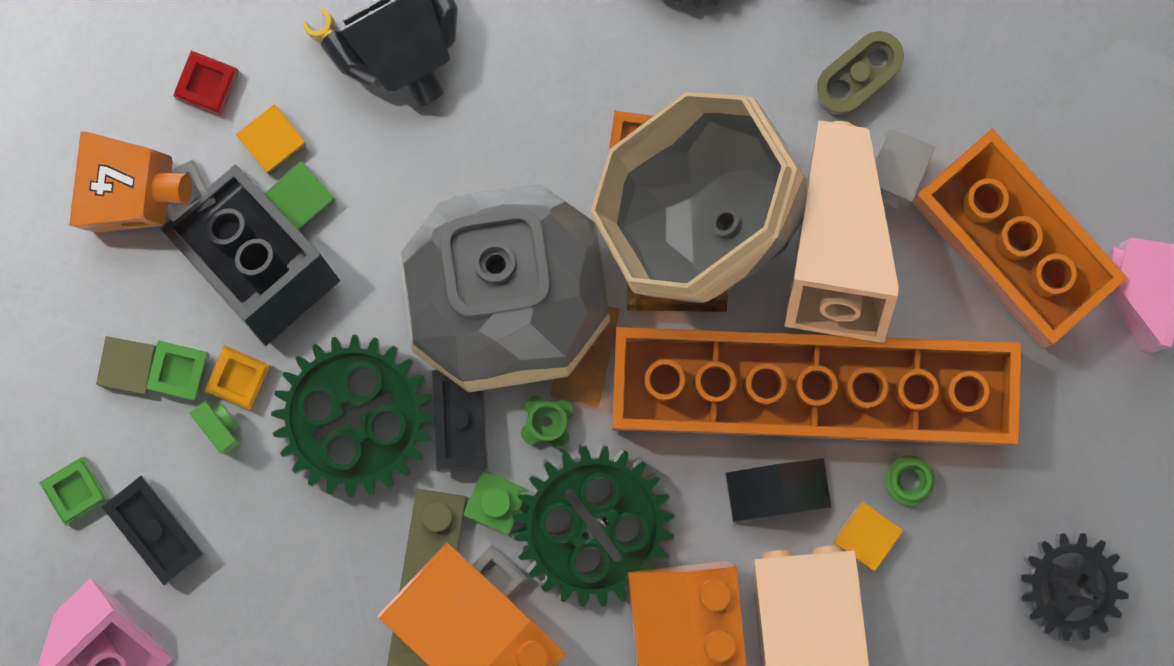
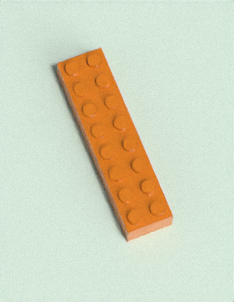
[612,327,1021,446]

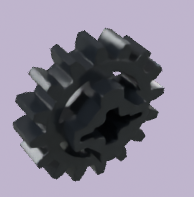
[1017,533,1129,641]

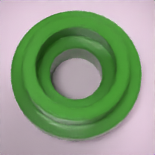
[885,455,935,505]

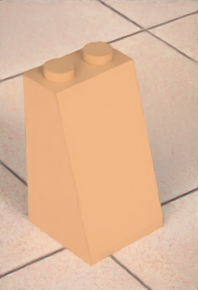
[784,121,899,343]
[753,546,869,666]

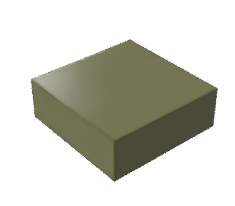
[96,336,157,395]

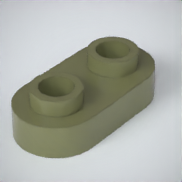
[815,31,904,115]

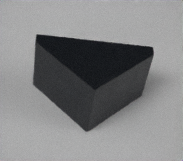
[725,458,831,522]

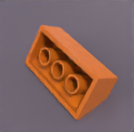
[912,128,1127,349]
[627,561,747,666]

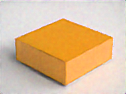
[236,104,307,175]
[204,345,271,411]
[833,501,903,571]

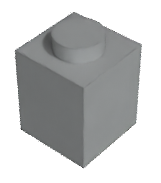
[874,127,936,210]

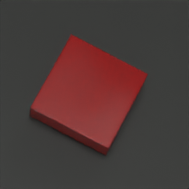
[173,50,239,116]

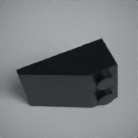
[161,164,340,347]

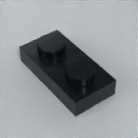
[432,370,488,472]
[102,475,205,585]

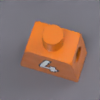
[69,131,192,233]

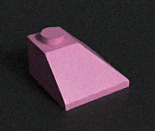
[1109,238,1174,354]
[38,578,173,666]

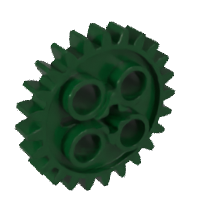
[271,335,434,498]
[511,444,675,607]

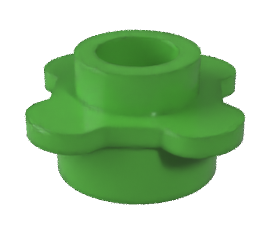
[521,395,574,448]

